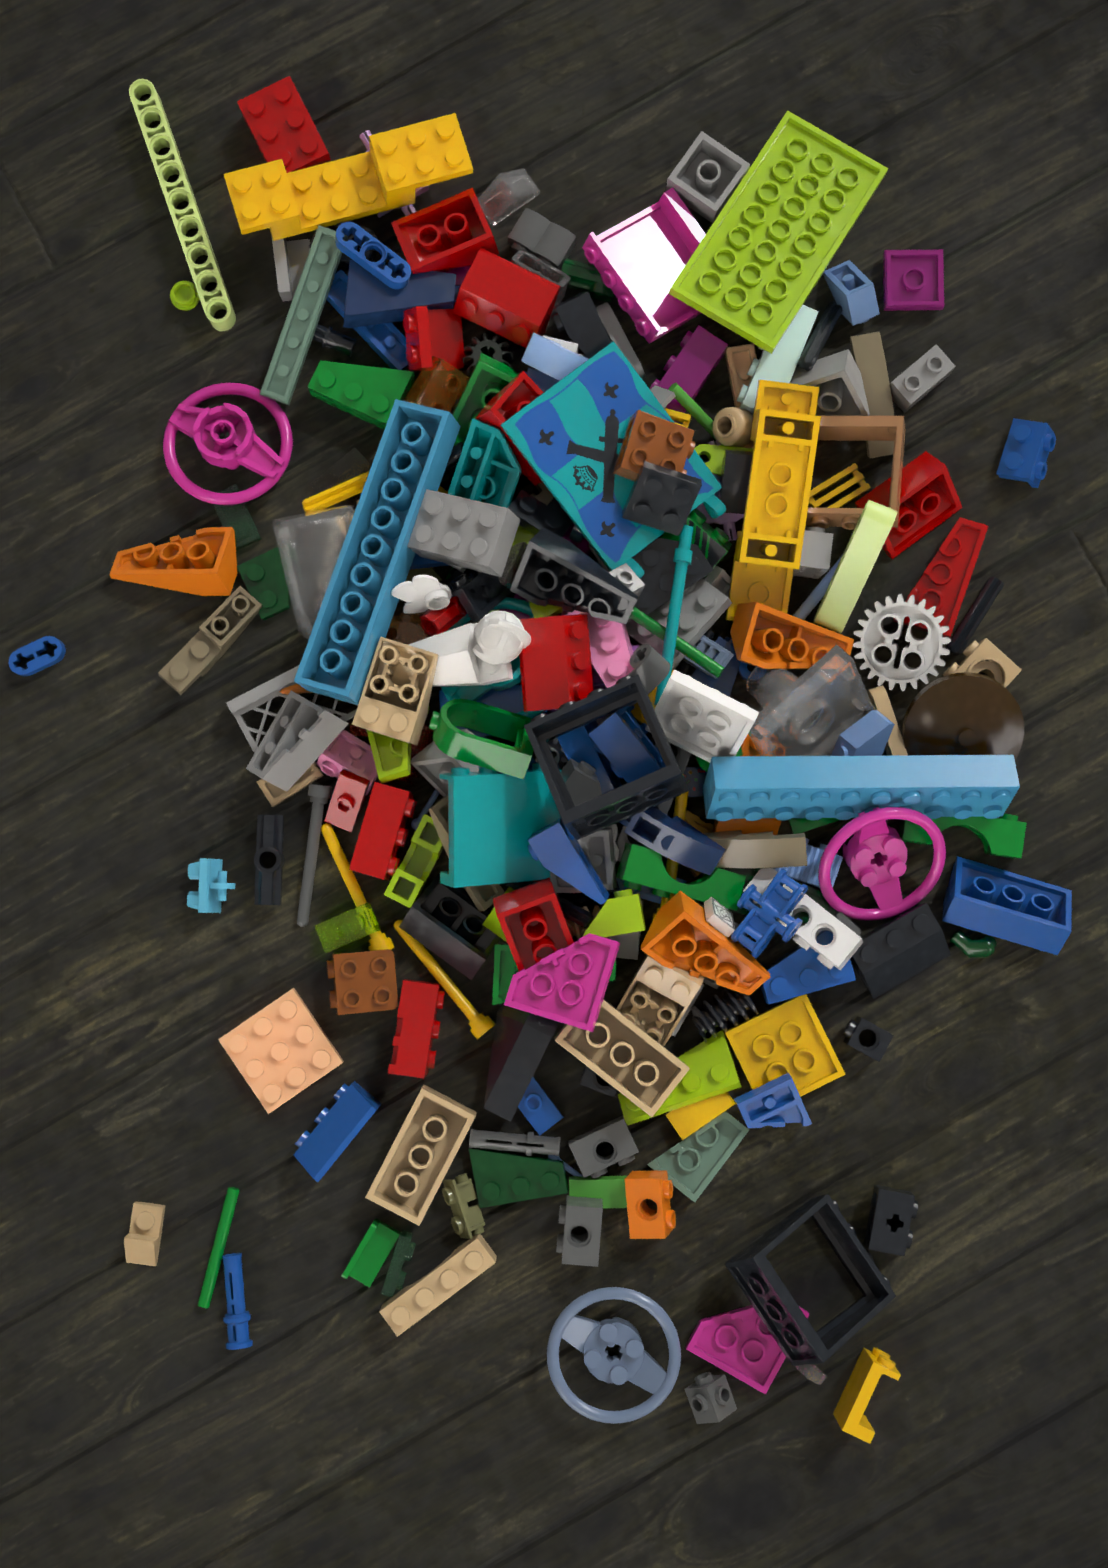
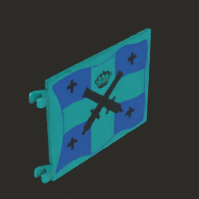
[500,341,726,578]

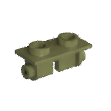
[442,1173,485,1239]

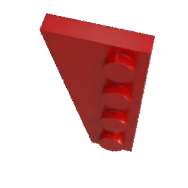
[893,517,988,638]

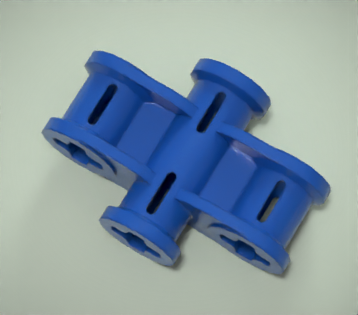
[731,868,808,958]

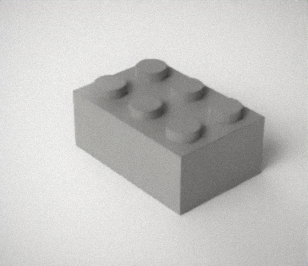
[407,489,520,577]

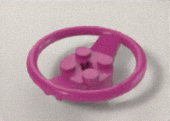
[163,382,293,505]
[818,807,946,921]

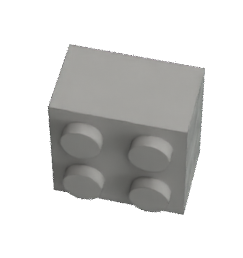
[666,131,750,224]

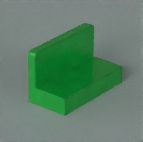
[341,1218,401,1288]

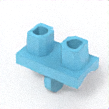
[187,858,236,913]

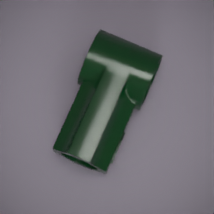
[559,258,615,302]

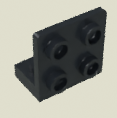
[439,568,512,622]

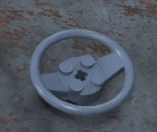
[547,1287,681,1424]

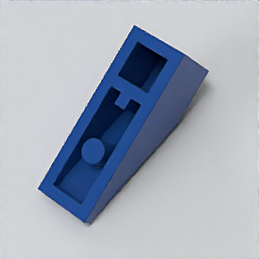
[528,818,609,904]

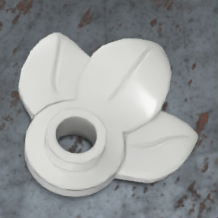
[391,575,452,614]

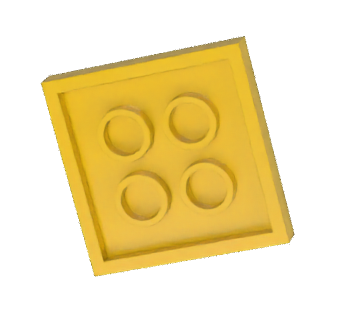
[724,994,846,1097]

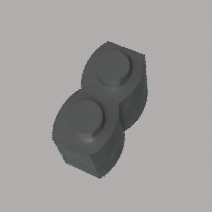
[508,208,577,273]

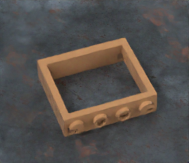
[805,416,906,530]

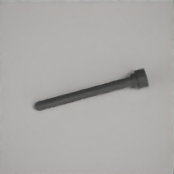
[297,784,333,927]

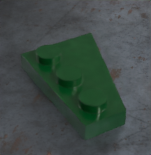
[469,1148,569,1208]

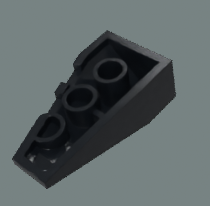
[510,527,639,624]

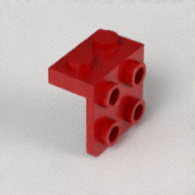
[403,306,465,371]

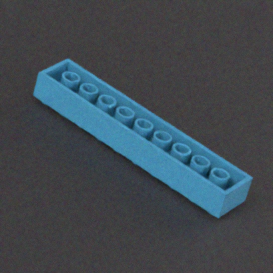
[294,399,461,705]
[703,755,1020,821]

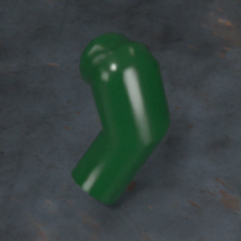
[950,929,997,958]

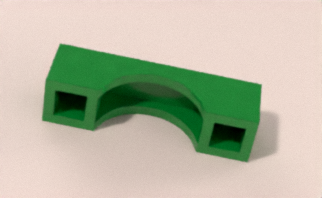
[898,814,1027,859]
[616,843,746,911]

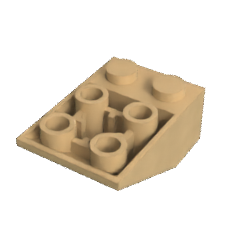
[352,636,438,746]
[616,954,705,1047]

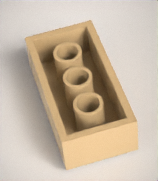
[554,999,690,1117]
[365,1085,477,1226]

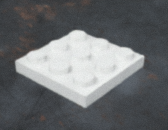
[645,669,759,763]

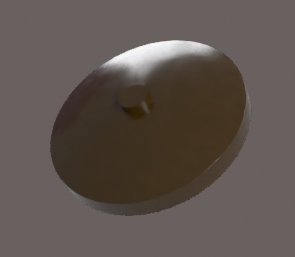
[902,672,1024,760]

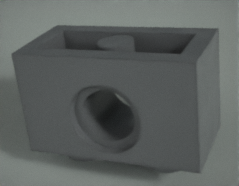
[568,1115,639,1179]
[556,1195,603,1267]

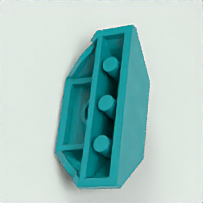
[447,419,522,508]

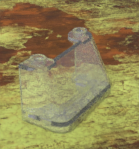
[273,505,356,640]

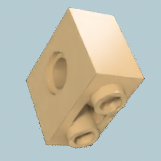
[943,638,1022,687]

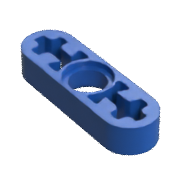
[335,222,411,290]

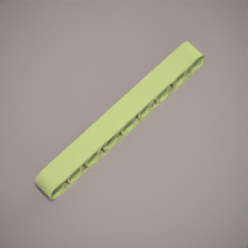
[129,79,236,331]

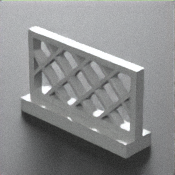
[226,665,358,753]

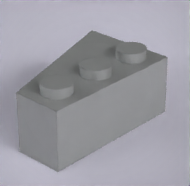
[246,690,349,792]

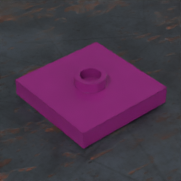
[883,249,944,311]

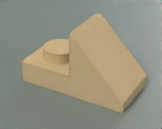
[124,1201,166,1266]

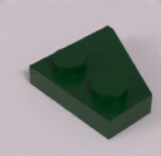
[237,542,291,621]

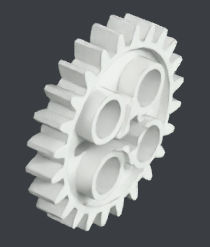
[853,594,951,691]

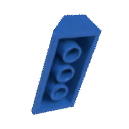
[942,856,1072,955]

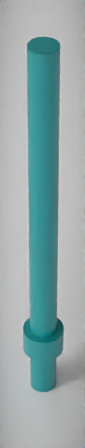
[654,525,694,705]

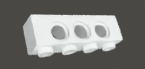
[743,868,863,970]

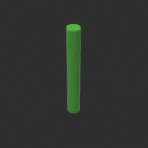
[668,383,725,446]

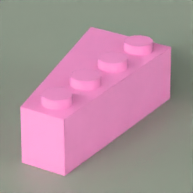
[561,610,634,688]

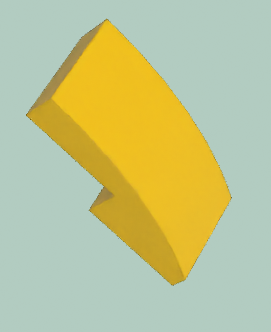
[666,1092,736,1140]

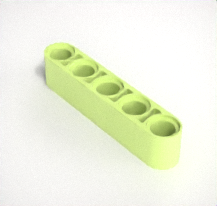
[813,500,897,633]

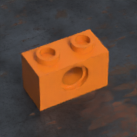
[624,1170,676,1239]

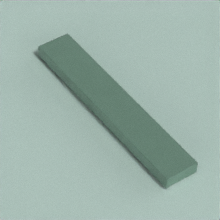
[260,225,348,405]

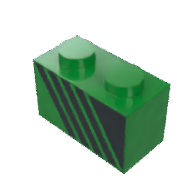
[661,508,732,577]

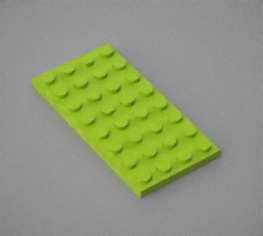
[669,111,888,354]

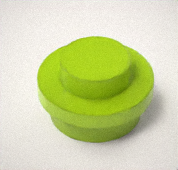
[170,281,200,311]

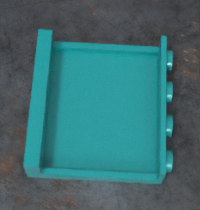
[440,763,562,888]

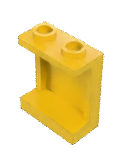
[833,1347,901,1444]

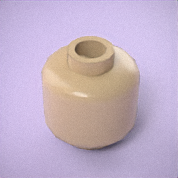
[712,407,753,447]

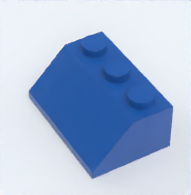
[294,1081,382,1182]

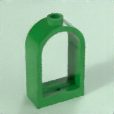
[429,699,533,779]

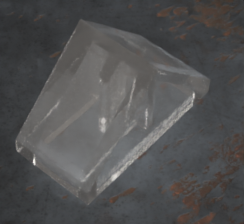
[478,168,541,226]

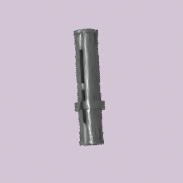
[469,1129,561,1156]

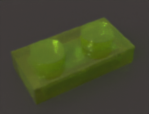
[315,903,380,953]

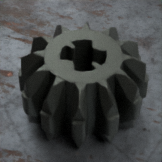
[463,333,513,376]

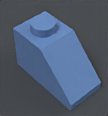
[823,260,880,326]
[831,710,895,756]

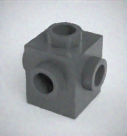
[685,1372,737,1424]

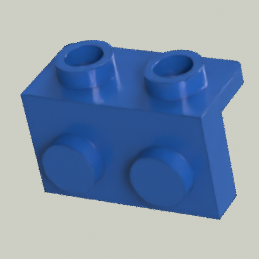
[996,418,1056,488]

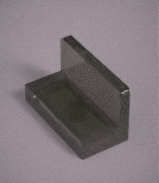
[309,447,371,515]

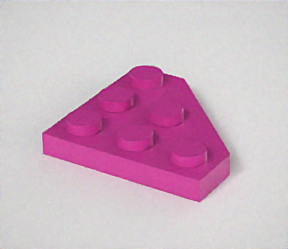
[504,933,620,1032]
[685,1305,809,1395]

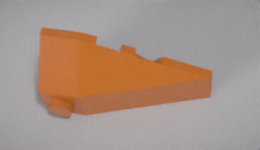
[109,527,238,596]
[730,602,854,669]
[640,890,771,995]

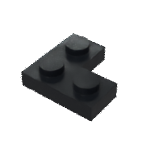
[508,490,573,538]

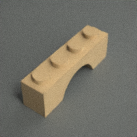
[379,1234,497,1337]

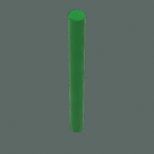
[630,607,725,678]
[198,1187,240,1308]

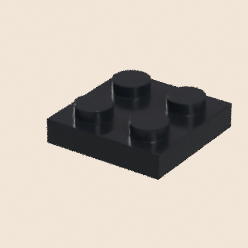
[622,461,702,536]

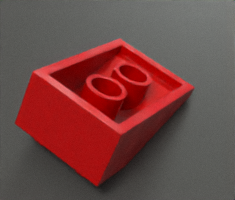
[391,187,499,274]
[492,877,574,972]

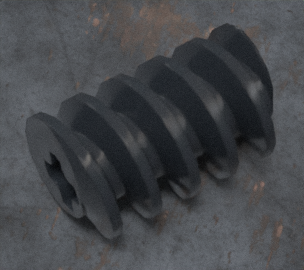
[691,989,758,1043]

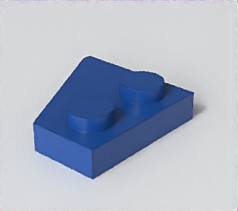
[734,1073,812,1128]

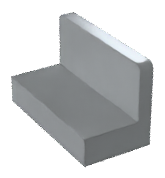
[271,235,310,302]

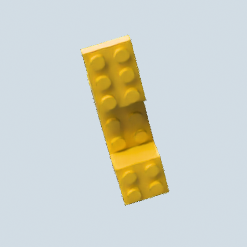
[224,113,473,241]
[725,380,821,621]

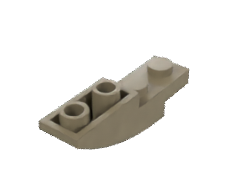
[158,586,262,695]

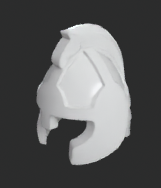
[472,611,531,665]

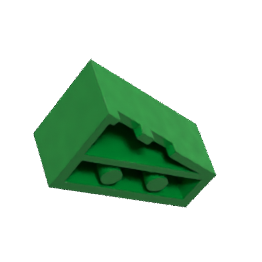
[308,360,416,430]

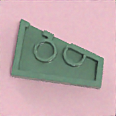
[647,1111,750,1202]

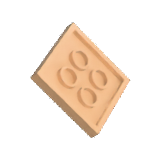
[218,988,344,1114]

